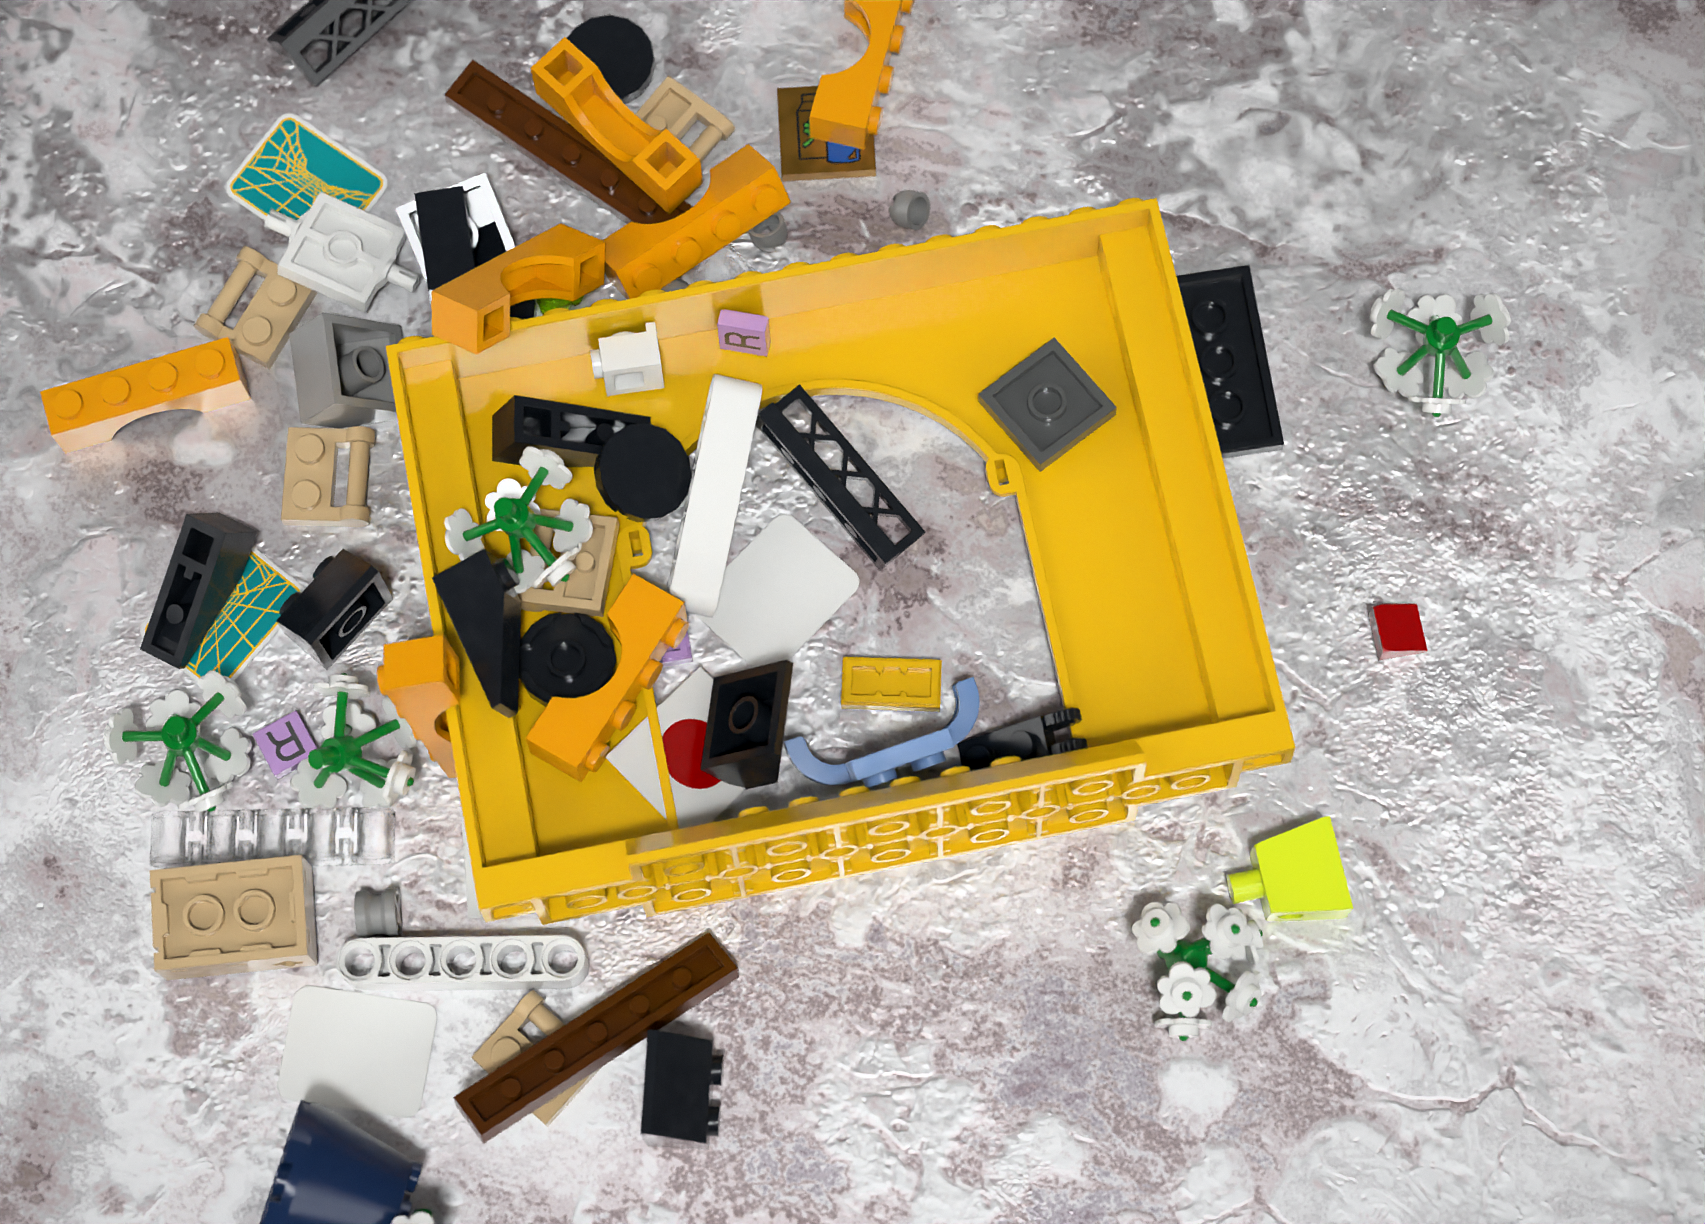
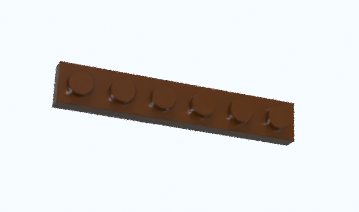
[444,59,693,224]
[453,932,739,1144]

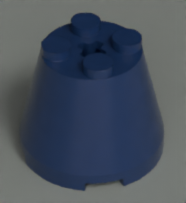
[259,1100,423,1224]

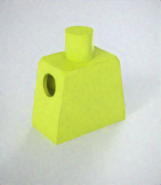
[1227,816,1353,922]

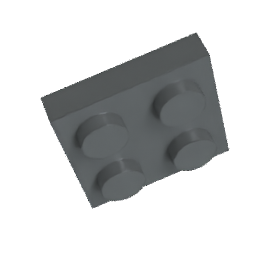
[978,337,1117,472]

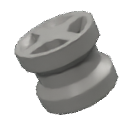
[354,888,402,938]

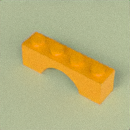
[810,0,915,150]
[530,37,703,214]
[603,144,791,299]
[431,223,605,354]
[40,337,251,454]
[525,573,689,783]
[377,635,460,779]

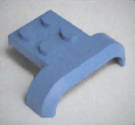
[783,677,979,787]

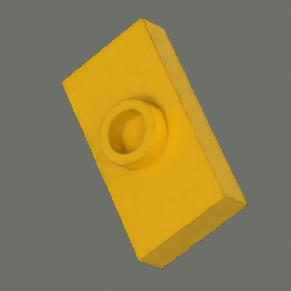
[841,657,942,712]

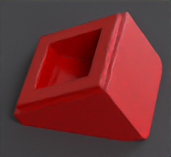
[1368,604,1428,661]

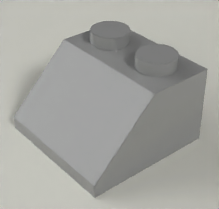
[289,313,403,429]

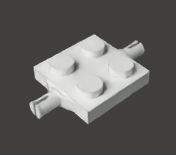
[264,191,421,313]

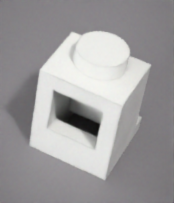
[590,322,665,396]

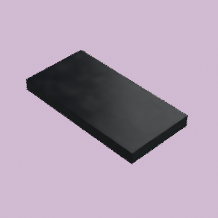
[1177,265,1284,459]

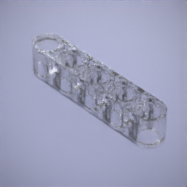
[150,807,396,869]

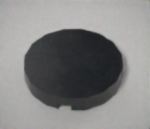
[567,15,655,104]
[594,423,692,522]
[519,612,617,707]

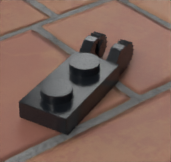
[957,708,1088,771]

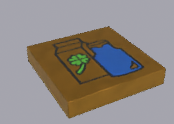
[777,86,876,182]

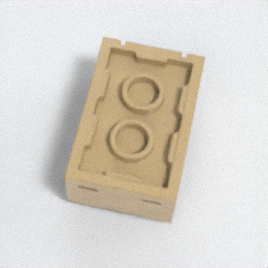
[150,855,318,981]

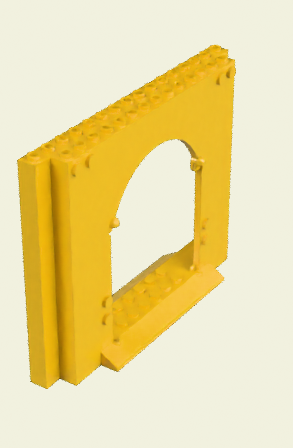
[386,198,1296,925]

